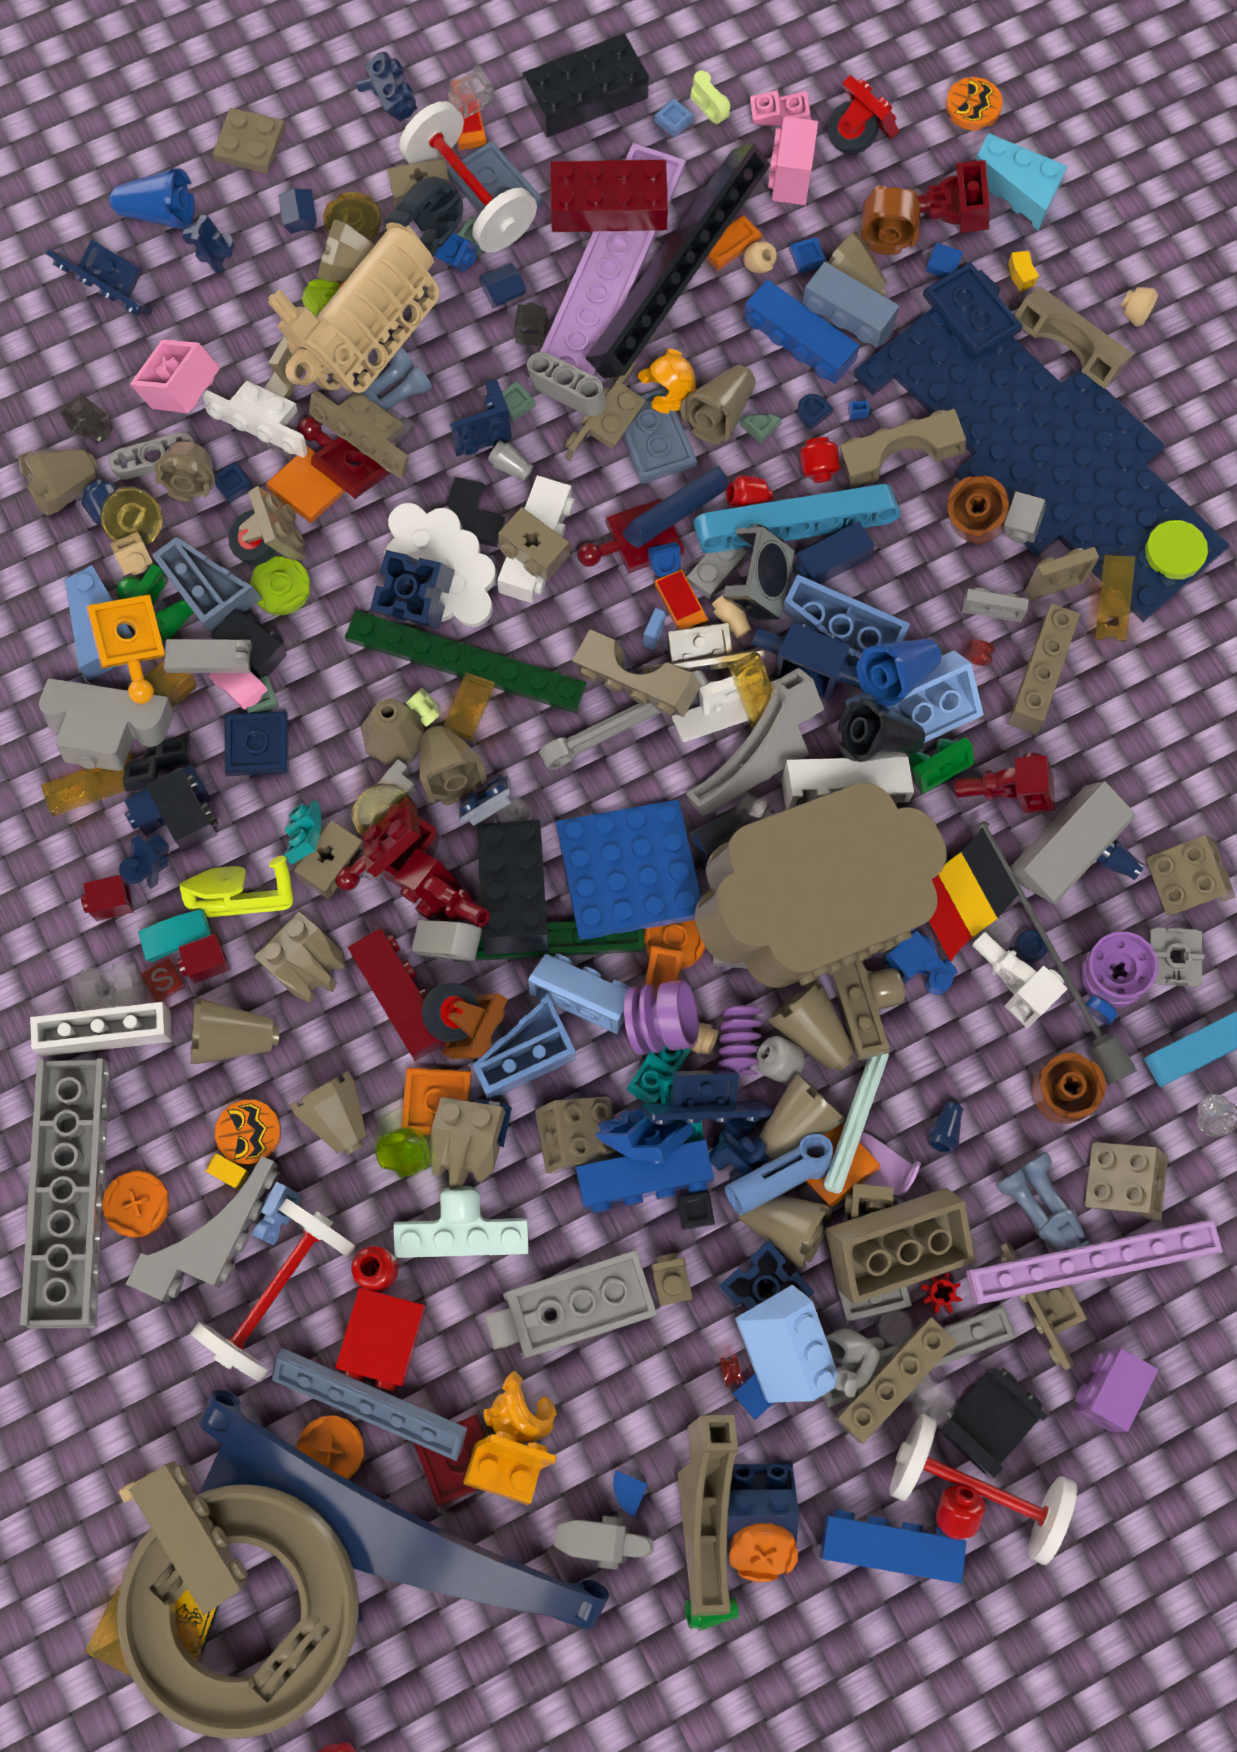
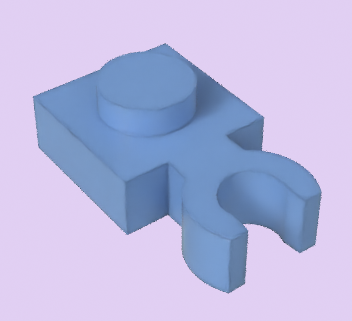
[253,1182,302,1245]

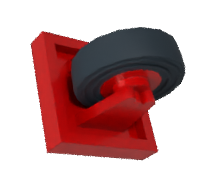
[827,75,899,155]

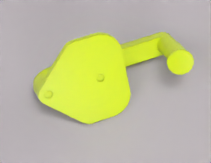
[179,855,293,917]

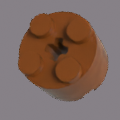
[861,186,920,255]
[947,476,1009,544]
[1032,1052,1106,1124]

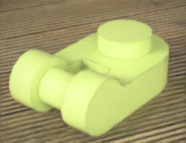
[690,71,730,124]
[406,688,442,726]

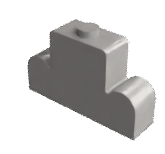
[39,678,174,771]

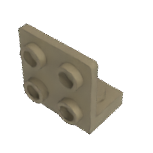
[1147,835,1236,916]
[535,1097,621,1174]
[1085,1142,1168,1221]

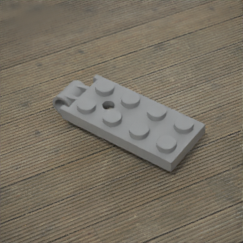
[484,1250,657,1359]

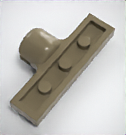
[830,962,905,1060]

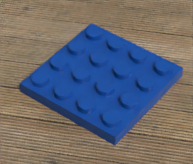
[556,799,701,940]

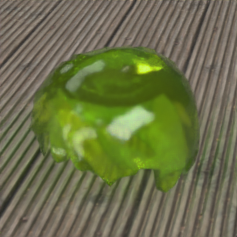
[375,1127,431,1177]

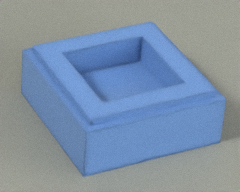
[654,98,694,138]
[643,608,666,650]

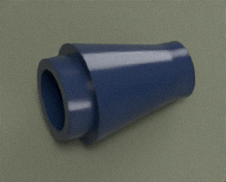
[1096,840,1144,880]
[927,1102,964,1153]

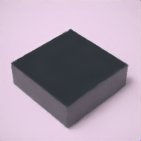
[677,1191,715,1230]

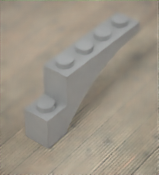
[686,668,824,817]
[126,1156,280,1303]

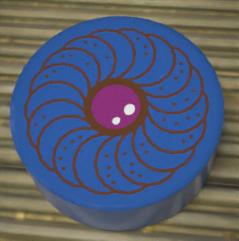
[1085,996,1118,1025]

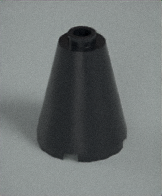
[838,698,925,762]

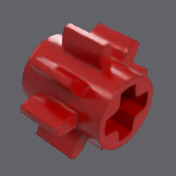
[920,1273,962,1315]

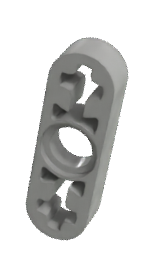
[109,432,194,480]

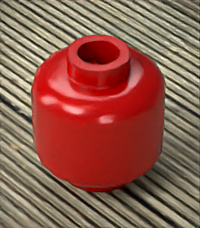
[800,437,840,483]
[726,475,773,508]
[351,1246,399,1292]
[935,1485,986,1540]

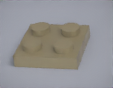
[212,108,286,174]
[1025,547,1099,602]

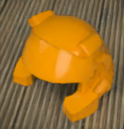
[637,348,696,414]
[483,1370,557,1444]

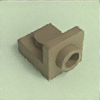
[845,1184,894,1220]
[651,1253,693,1307]

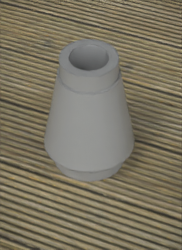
[488,440,534,481]

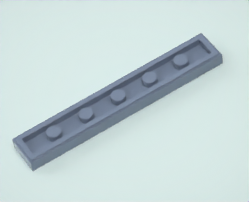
[272,1348,468,1461]

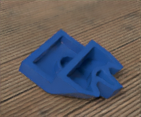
[595,1109,693,1164]

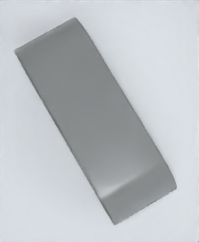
[527,352,606,416]
[411,920,482,961]

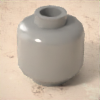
[756,1036,804,1083]

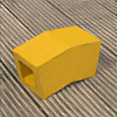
[1008,251,1039,292]
[204,1153,250,1191]

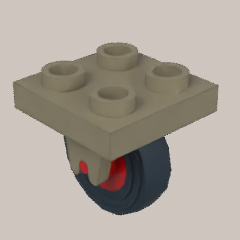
[228,486,307,565]

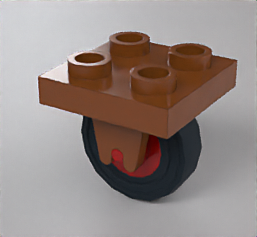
[422,983,508,1060]

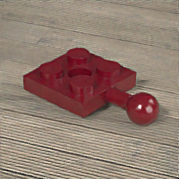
[298,417,391,499]
[577,499,684,574]
[335,797,421,891]

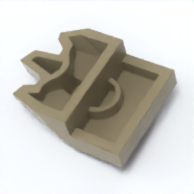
[254,912,345,1003]
[431,1097,505,1189]

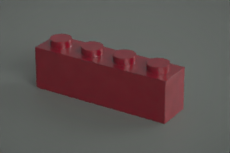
[347,928,446,1062]

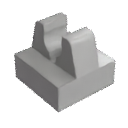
[378,759,416,798]

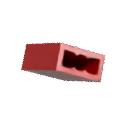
[335,1288,427,1392]

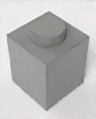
[1004,492,1046,543]

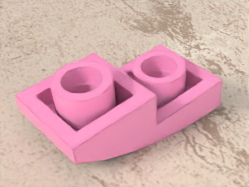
[750,90,811,126]
[209,672,268,709]

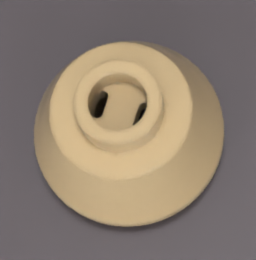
[1121,287,1159,327]

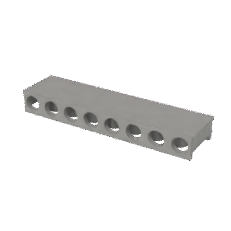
[20,1059,111,1329]

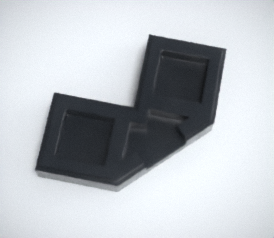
[447,477,505,548]
[123,737,191,792]

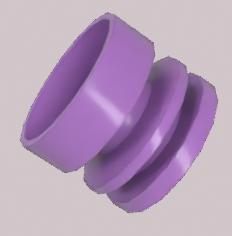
[1080,932,1158,1008]
[624,980,699,1055]

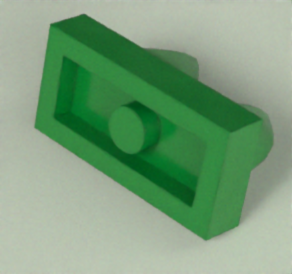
[908,737,974,794]

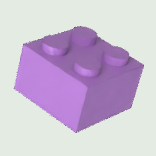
[1075,1348,1159,1432]

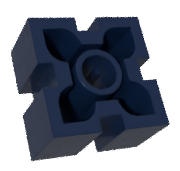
[370,550,455,629]
[716,1241,814,1311]

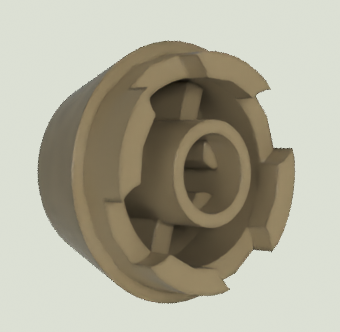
[155,441,215,502]

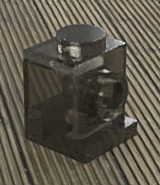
[515,302,549,347]
[60,393,114,444]

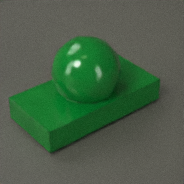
[117,564,168,628]

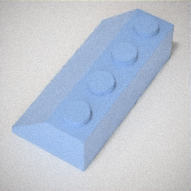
[845,650,984,743]

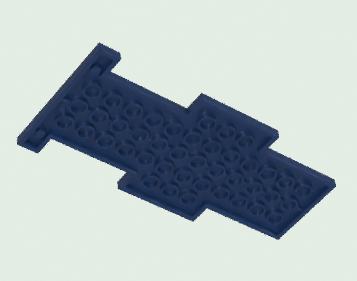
[853,269,1230,623]

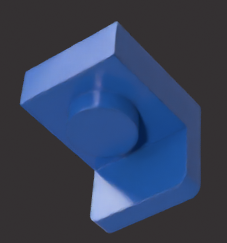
[435,233,478,273]

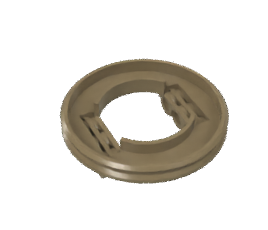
[117,1485,359,1739]

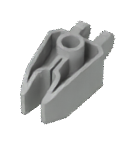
[555,1516,655,1569]

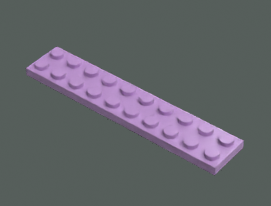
[528,143,686,386]

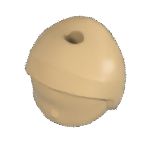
[743,241,777,274]

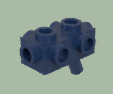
[356,52,418,121]

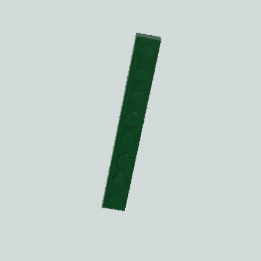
[345,610,586,714]

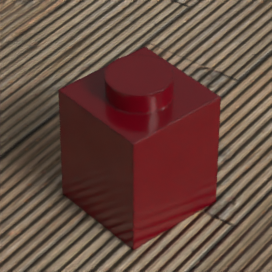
[81,875,134,921]
[177,934,231,984]

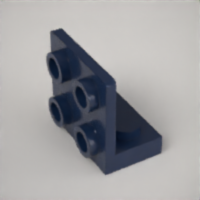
[450,379,512,456]

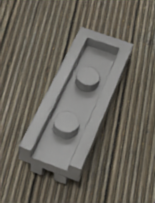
[164,639,252,673]

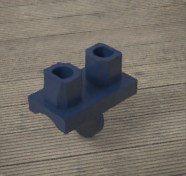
[182,215,235,273]
[119,833,169,889]
[709,1128,768,1182]

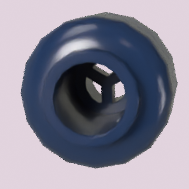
[81,479,119,525]

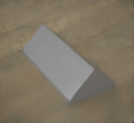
[1010,781,1135,905]

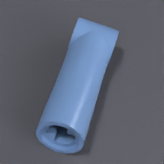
[725,1134,833,1216]

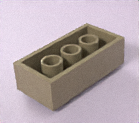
[825,1188,975,1304]

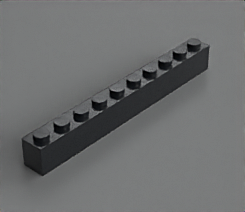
[586,143,771,379]

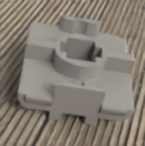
[1150,927,1204,987]

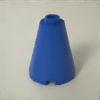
[109,168,195,229]
[856,639,941,707]

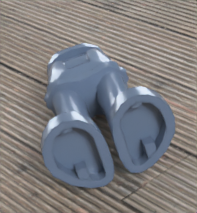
[346,347,432,411]
[995,1151,1089,1252]

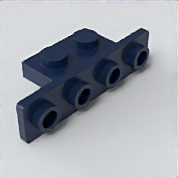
[45,239,152,316]
[640,1070,773,1125]

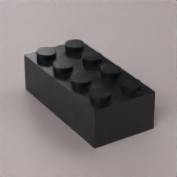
[522,33,649,138]
[477,820,549,955]

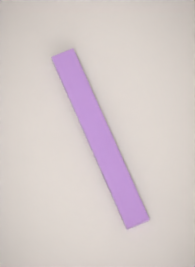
[966,1219,1223,1305]

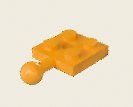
[86,595,165,704]

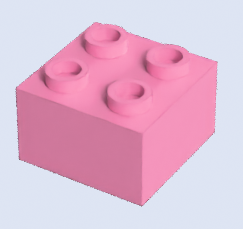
[768,117,818,205]
[130,340,220,413]

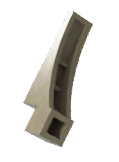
[678,1415,738,1616]

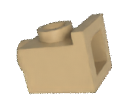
[110,531,153,575]

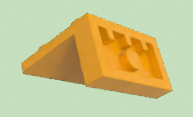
[463,1431,557,1505]

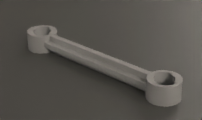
[539,670,709,770]

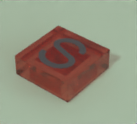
[140,958,186,1003]

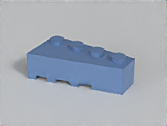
[783,574,910,667]

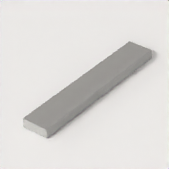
[823,1305,1016,1408]

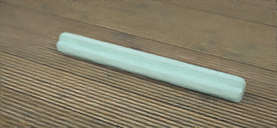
[824,1053,889,1194]

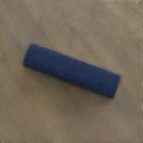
[622,466,728,548]

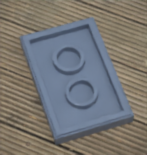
[447,141,543,213]
[622,387,697,485]

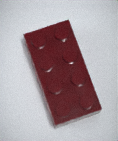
[550,159,668,232]

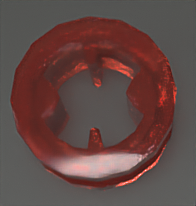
[965,640,995,666]
[719,1354,743,1388]

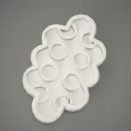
[384,503,497,627]

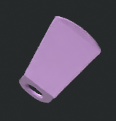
[859,1132,921,1197]

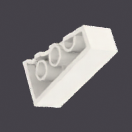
[781,757,914,810]

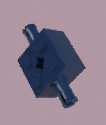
[751,622,862,700]

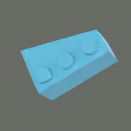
[976,133,1068,231]

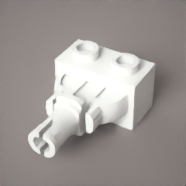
[972,932,1068,1029]

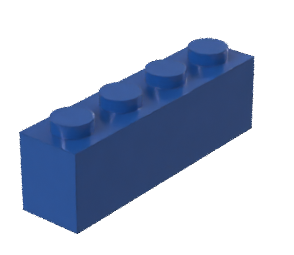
[744,279,860,384]
[576,1139,714,1214]
[819,1509,967,1584]

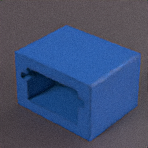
[848,400,870,420]

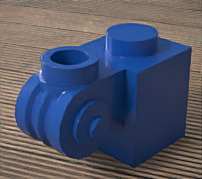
[883,930,958,995]

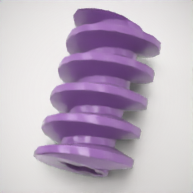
[718,1005,763,1076]

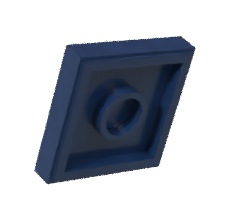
[225,711,289,776]

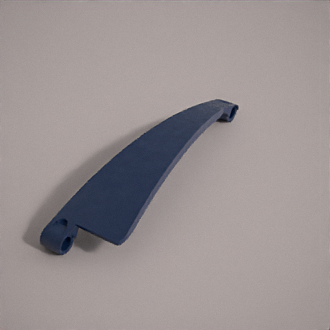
[199,1389,609,1629]

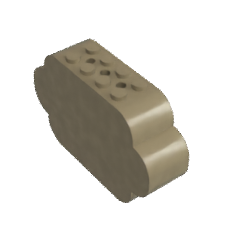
[695,783,946,988]

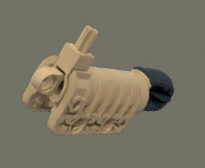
[268,176,463,393]

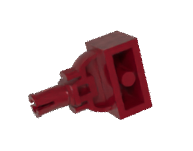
[917,160,990,233]
[955,753,1056,813]
[393,849,490,928]

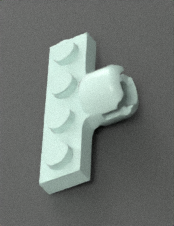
[394,1186,528,1258]

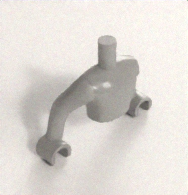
[825,1328,884,1398]

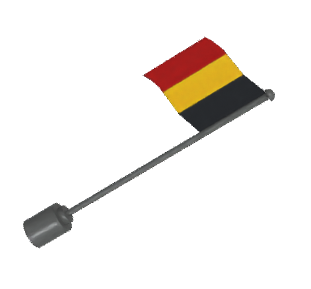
[928,821,1137,1086]

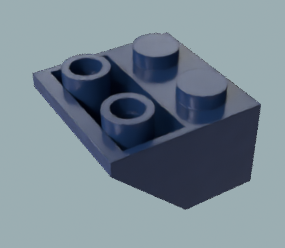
[727,1464,799,1546]

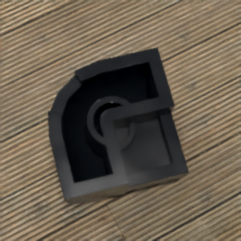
[692,808,752,870]

